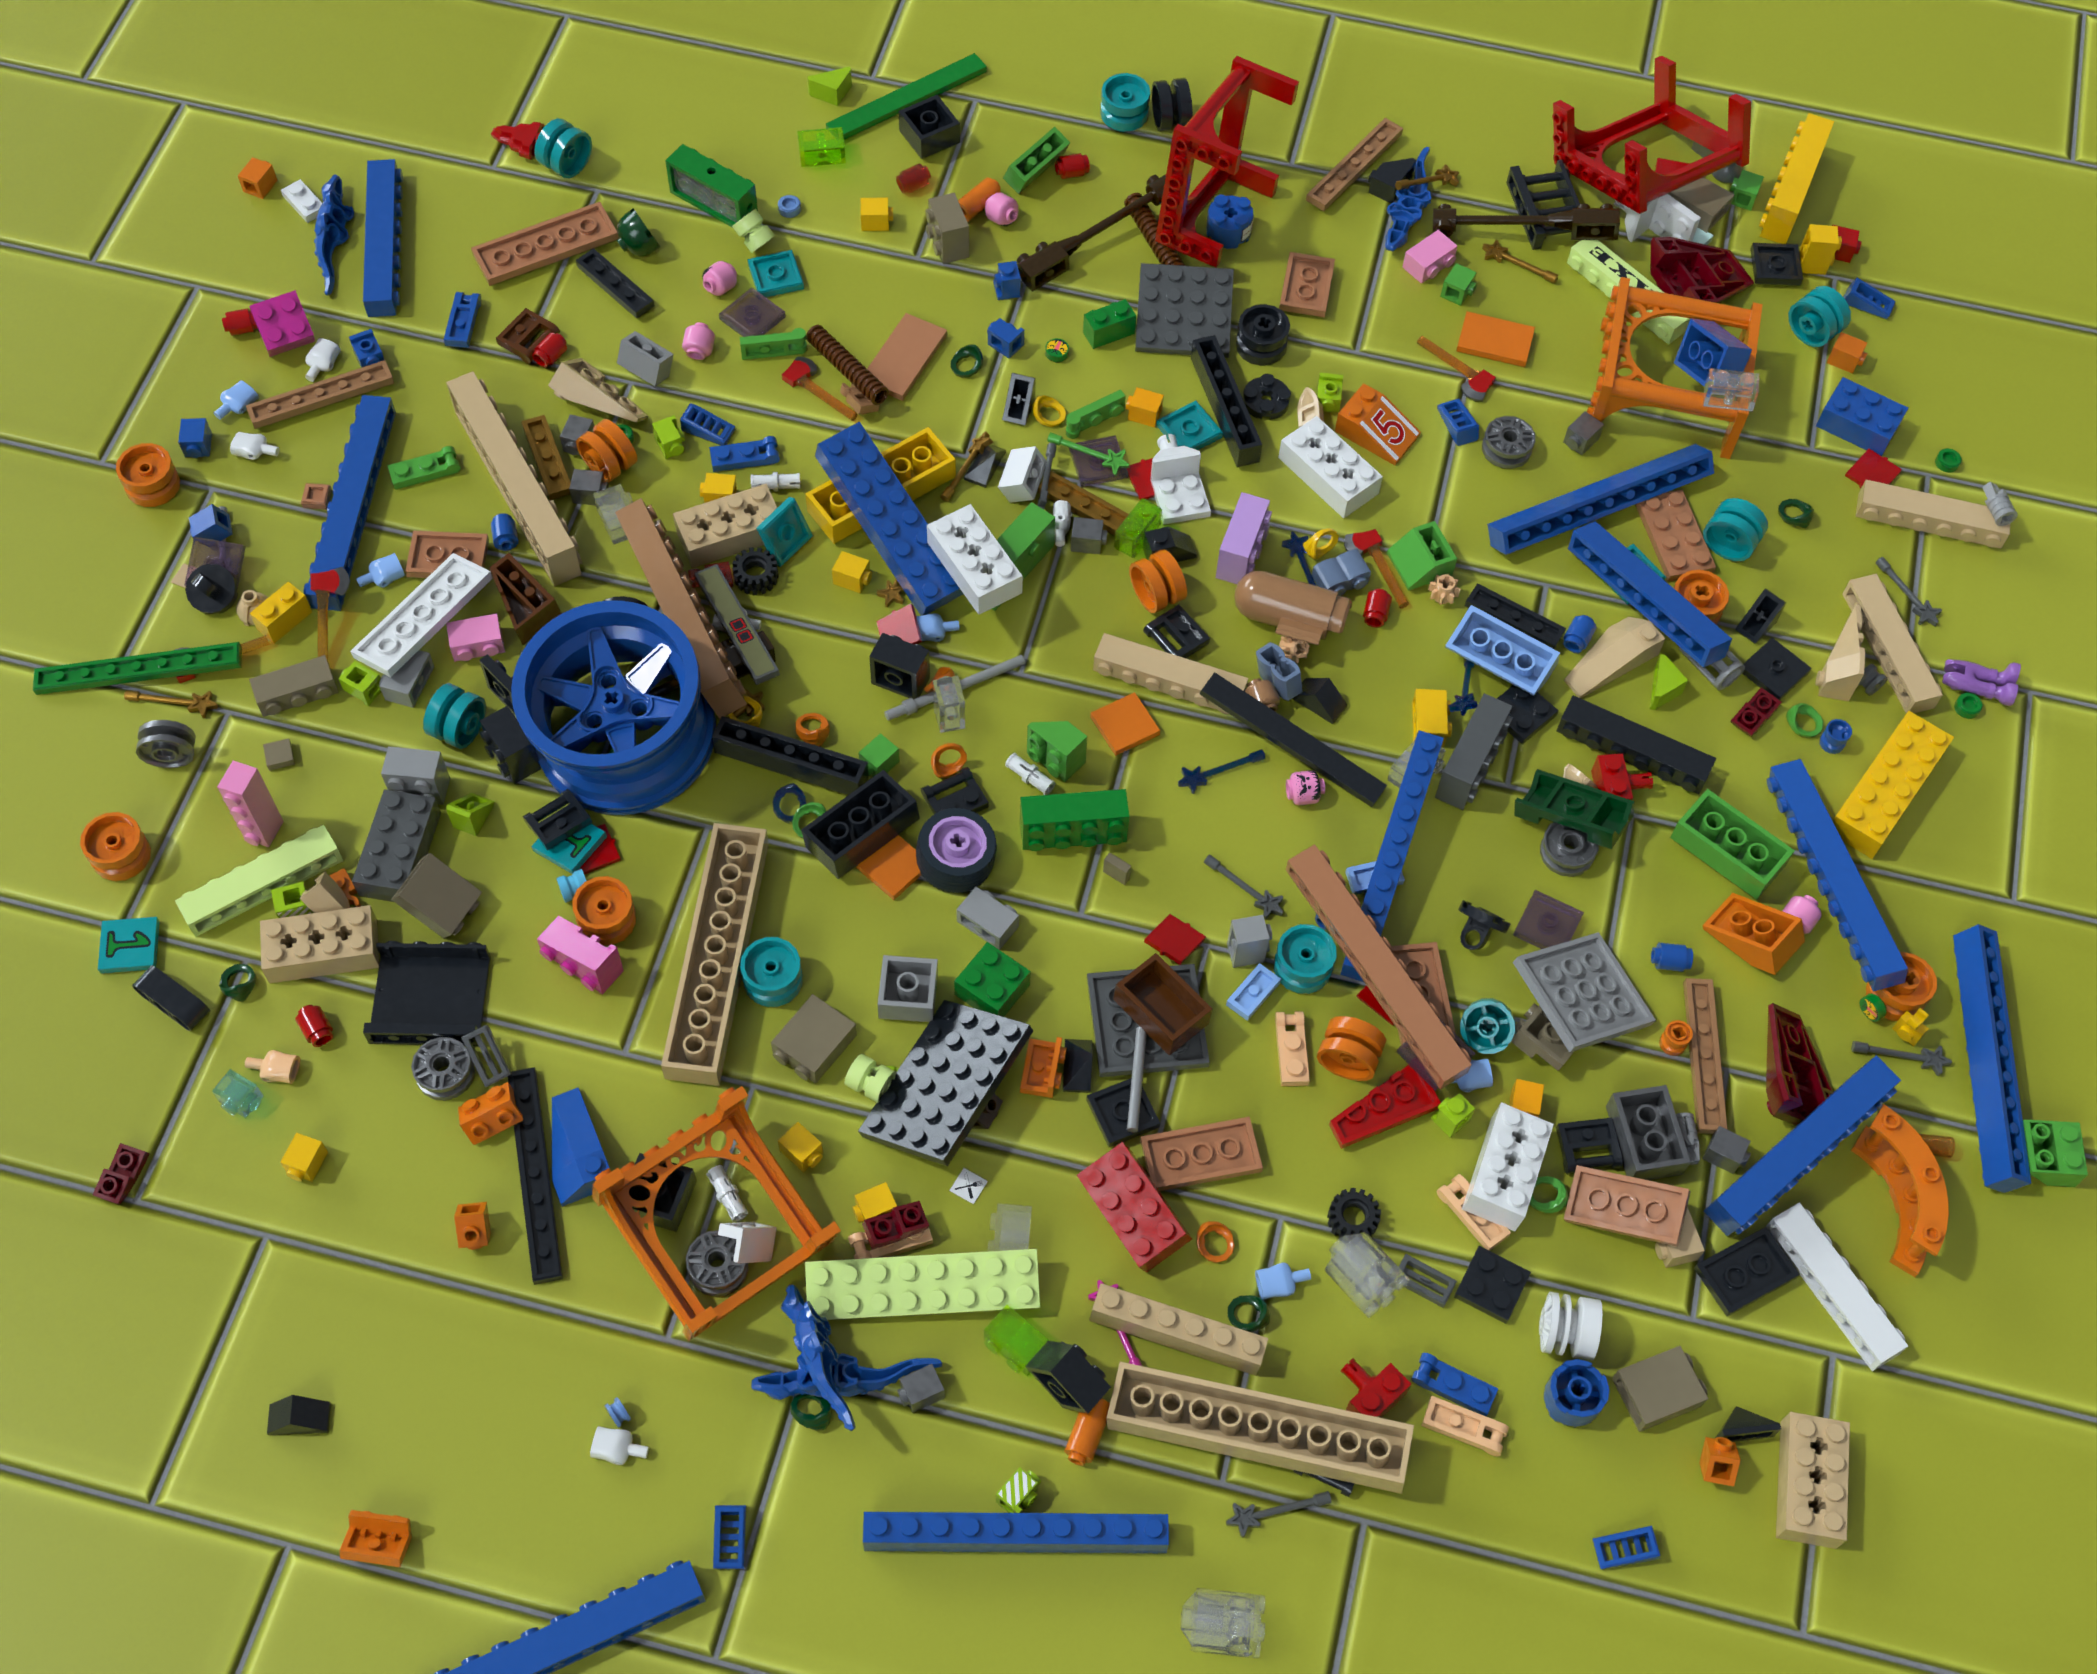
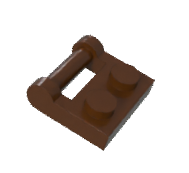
[496,308,560,364]

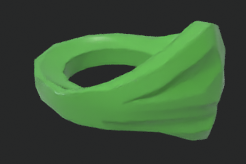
[1786,703,1823,738]
[792,802,826,838]
[1530,1176,1569,1213]

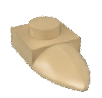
[1297,387,1324,428]

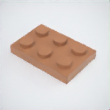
[1279,252,1335,318]
[405,531,489,578]

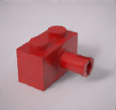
[1591,754,1653,800]
[1340,1358,1412,1418]

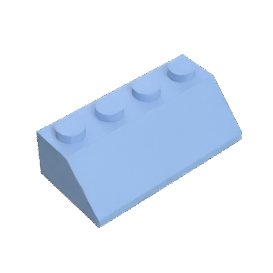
[1445,605,1560,696]

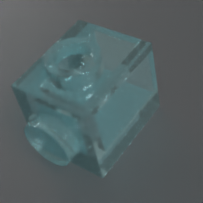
[212,1069,263,1118]

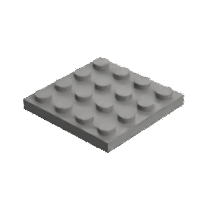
[1513,932,1656,1053]

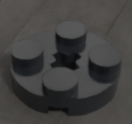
[1243,374,1291,420]

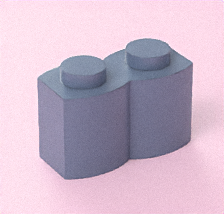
[1312,549,1371,596]
[1256,642,1303,701]

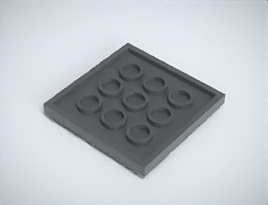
[1135,263,1234,358]
[1087,964,1210,1077]

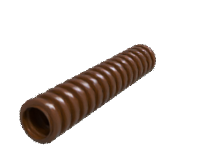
[1124,193,1185,266]
[806,325,889,405]

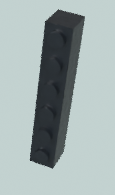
[1191,335,1262,468]
[1556,695,1716,794]
[712,716,869,795]

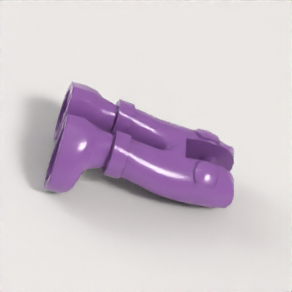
[1942,659,2021,706]

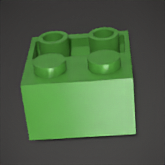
[1387,521,1457,591]
[1027,721,1087,782]
[2023,1119,2088,1187]

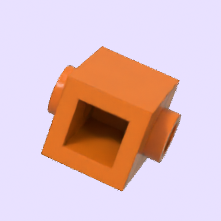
[454,1202,491,1250]
[1699,1437,1741,1487]

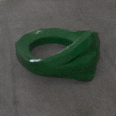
[951,344,983,378]
[1778,499,1814,528]
[219,964,256,1002]
[1228,1295,1270,1332]
[790,1394,832,1430]

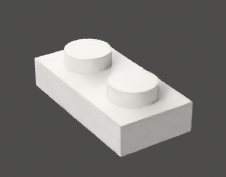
[281,179,322,223]

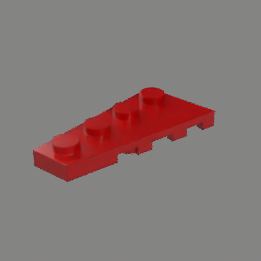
[1329,1058,1441,1149]

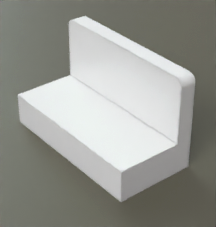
[718,1222,777,1264]

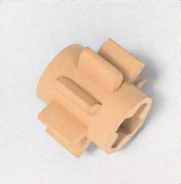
[1428,573,1460,605]
[1279,636,1310,663]

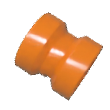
[1659,1020,1693,1056]

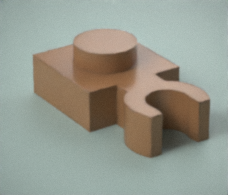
[840,383,880,414]

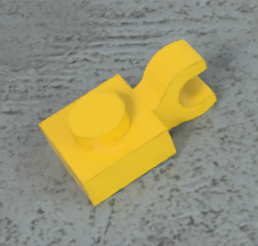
[1892,1008,1929,1047]

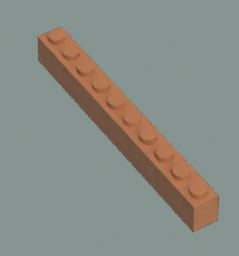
[1286,844,1472,1090]

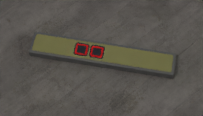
[694,564,780,685]

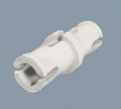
[751,472,801,492]
[1005,753,1055,795]
[706,1165,748,1222]

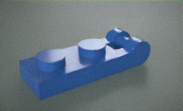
[443,292,482,348]
[709,436,780,472]
[1411,1353,1498,1416]

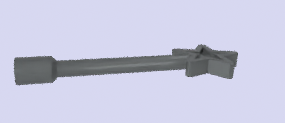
[1038,443,1057,509]
[1875,557,1942,627]
[1204,854,1283,919]
[1851,1041,1952,1076]
[1226,1491,1332,1538]

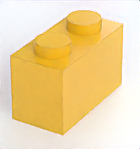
[1799,224,1842,275]
[250,582,312,644]
[1412,689,1452,747]

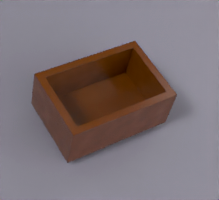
[1113,953,1213,1056]

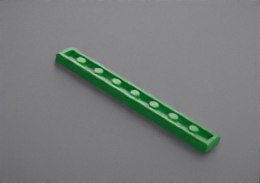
[826,53,987,143]
[33,642,242,695]

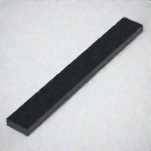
[1200,672,1387,807]
[508,1067,563,1285]

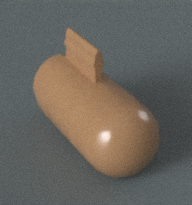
[1234,571,1352,645]

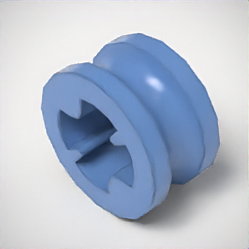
[604,1397,631,1428]

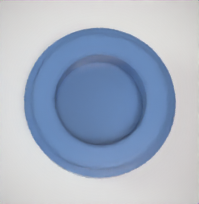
[778,195,801,218]

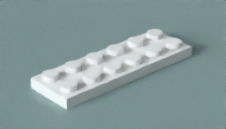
[350,553,493,678]

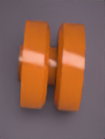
[576,419,637,483]
[116,443,181,507]
[1129,550,1187,613]
[1673,569,1729,625]
[80,812,151,881]
[573,876,636,946]
[1866,952,1937,1021]
[1317,1016,1387,1081]

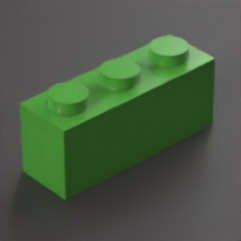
[1003,127,1070,194]

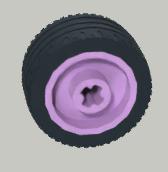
[916,808,997,893]

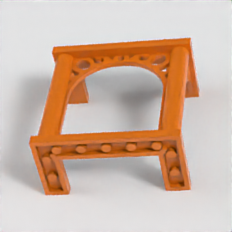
[1587,277,1763,459]
[592,1086,841,1342]

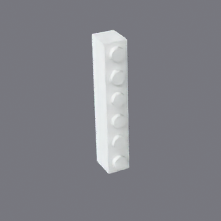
[1766,1202,1908,1372]

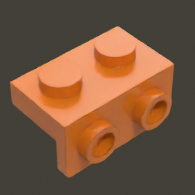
[1020,1037,1067,1098]
[458,1082,523,1145]
[339,1510,412,1567]

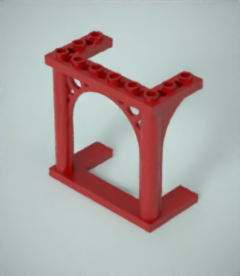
[1552,55,1751,214]
[1155,56,1299,268]

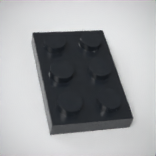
[1694,1227,1800,1317]

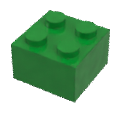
[954,942,1031,1017]

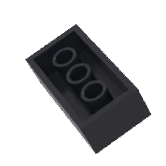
[801,770,920,879]

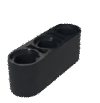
[132,965,210,1031]

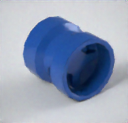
[1819,719,1852,754]

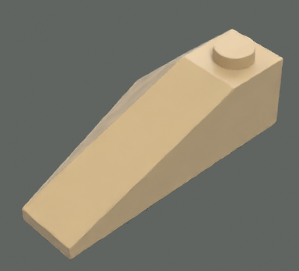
[548,358,648,422]
[1815,604,1865,701]
[1564,617,1665,698]

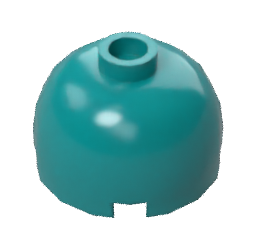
[1460,998,1516,1054]

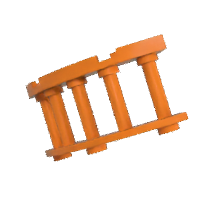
[1851,1104,1949,1277]

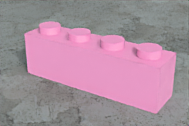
[217,761,284,847]

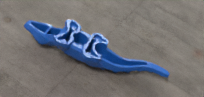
[1385,147,1431,252]
[314,174,354,296]
[781,1284,856,1431]
[751,1353,942,1400]

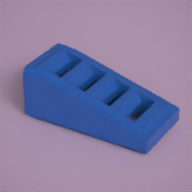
[1843,278,1896,319]
[1437,399,1479,446]
[680,403,735,445]
[713,1505,746,1569]
[1593,1526,1660,1570]

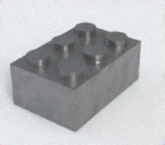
[1606,1085,1691,1180]

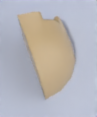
[300,872,350,913]

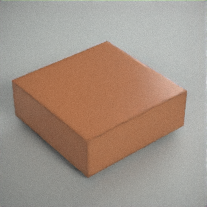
[301,483,332,510]

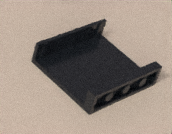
[363,941,491,1046]

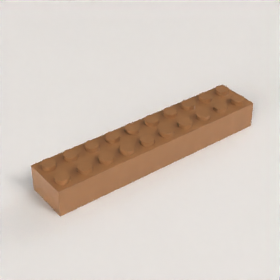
[615,498,747,719]

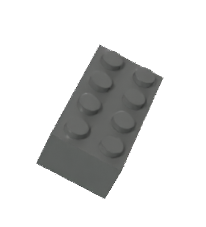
[1435,693,1513,810]
[352,789,441,902]

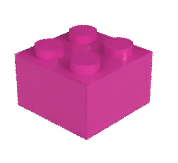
[249,290,315,357]

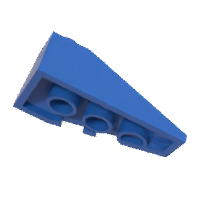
[552,1087,609,1207]

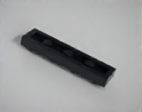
[576,248,655,319]
[1465,583,1566,649]

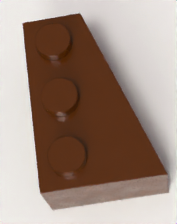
[489,553,562,645]

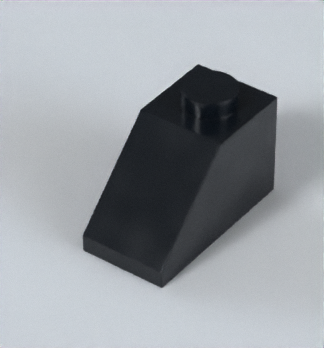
[1368,158,1417,203]
[1143,527,1197,562]

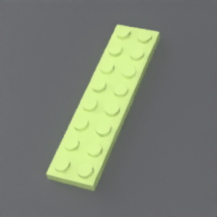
[805,1249,1040,1320]

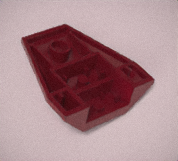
[1650,237,1754,303]
[1766,1003,1833,1126]

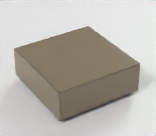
[263,738,295,771]
[1103,853,1131,885]

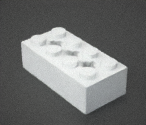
[1278,416,1383,519]
[927,504,1023,615]
[1462,1102,1554,1231]

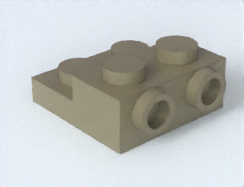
[1511,1003,1574,1071]

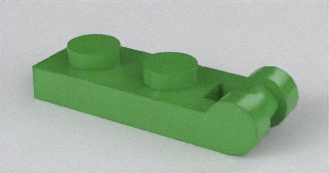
[739,328,807,360]
[1066,389,1126,439]
[387,446,461,490]

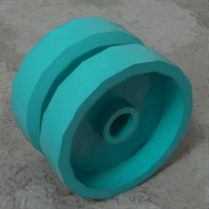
[1100,73,1151,132]
[534,118,592,179]
[1788,286,1851,347]
[1703,498,1768,561]
[423,683,486,749]
[1274,924,1337,994]
[740,937,803,1007]

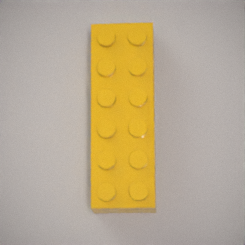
[1759,113,1835,244]
[805,427,956,544]
[1833,711,1954,859]

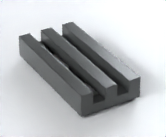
[461,1025,512,1087]
[1392,1254,1457,1308]

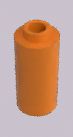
[958,177,1001,222]
[1064,1398,1110,1466]

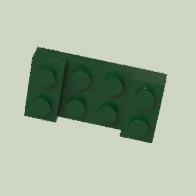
[1514,769,1635,849]

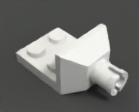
[1614,194,1701,243]
[1150,434,1211,525]

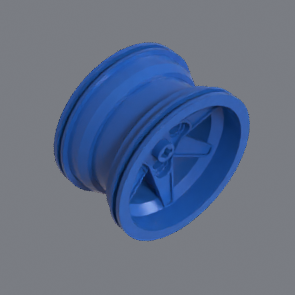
[511,601,716,815]

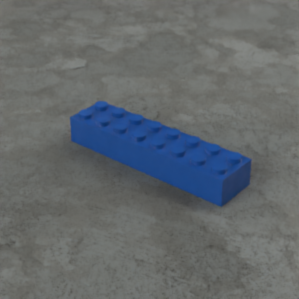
[815,422,963,616]
[1703,1055,1901,1236]

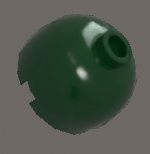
[617,208,660,256]

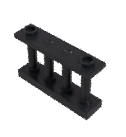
[1506,159,1581,250]

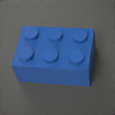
[1674,318,1752,394]
[1816,377,1908,456]

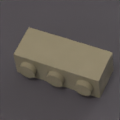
[249,655,339,717]

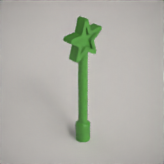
[1047,433,1130,476]

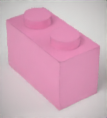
[1402,230,1458,284]
[446,613,505,662]

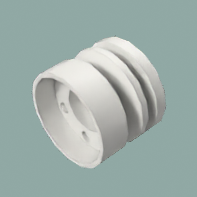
[1539,1291,1603,1361]

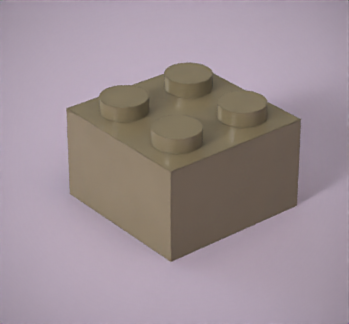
[925,192,969,264]

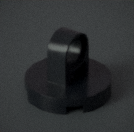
[185,564,238,614]
[1458,900,1511,950]

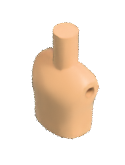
[245,1050,300,1084]

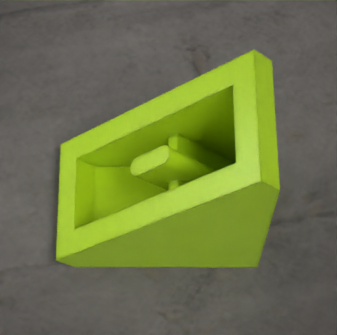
[807,66,852,106]
[1650,654,1688,710]
[446,793,495,836]

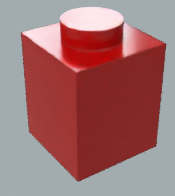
[1832,225,1862,263]

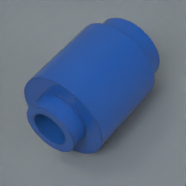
[491,513,518,551]
[1563,615,1597,653]
[1651,942,1693,972]

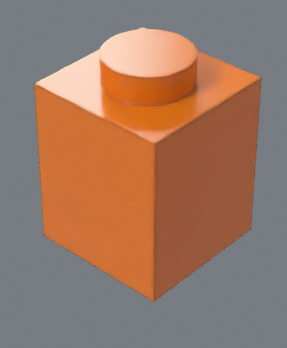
[238,157,278,199]
[1826,332,1868,374]

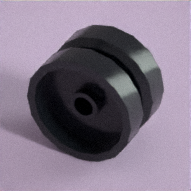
[1151,78,1193,132]
[1236,304,1290,366]

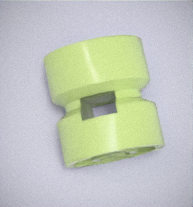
[732,209,775,253]
[844,1054,896,1103]

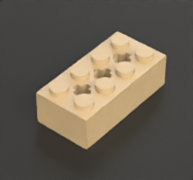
[673,484,777,568]
[260,905,379,983]
[1776,1412,1850,1549]

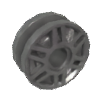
[1482,416,1535,469]
[136,720,196,768]
[1540,822,1599,877]
[411,1037,475,1101]
[686,1230,748,1297]

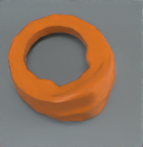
[924,667,955,693]
[795,713,830,747]
[931,743,967,778]
[1196,1221,1235,1263]

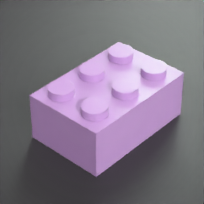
[1216,492,1272,584]

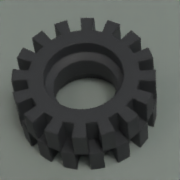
[732,547,779,595]
[1327,1188,1381,1244]

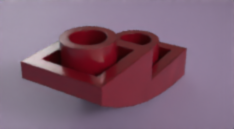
[1730,687,1782,737]
[93,1143,150,1205]
[862,1200,929,1250]

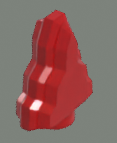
[491,122,545,160]

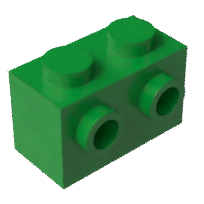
[1083,299,1136,349]

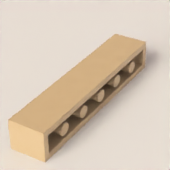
[1855,480,2011,549]
[1842,574,1943,713]
[1093,633,1248,714]
[1089,1283,1268,1376]

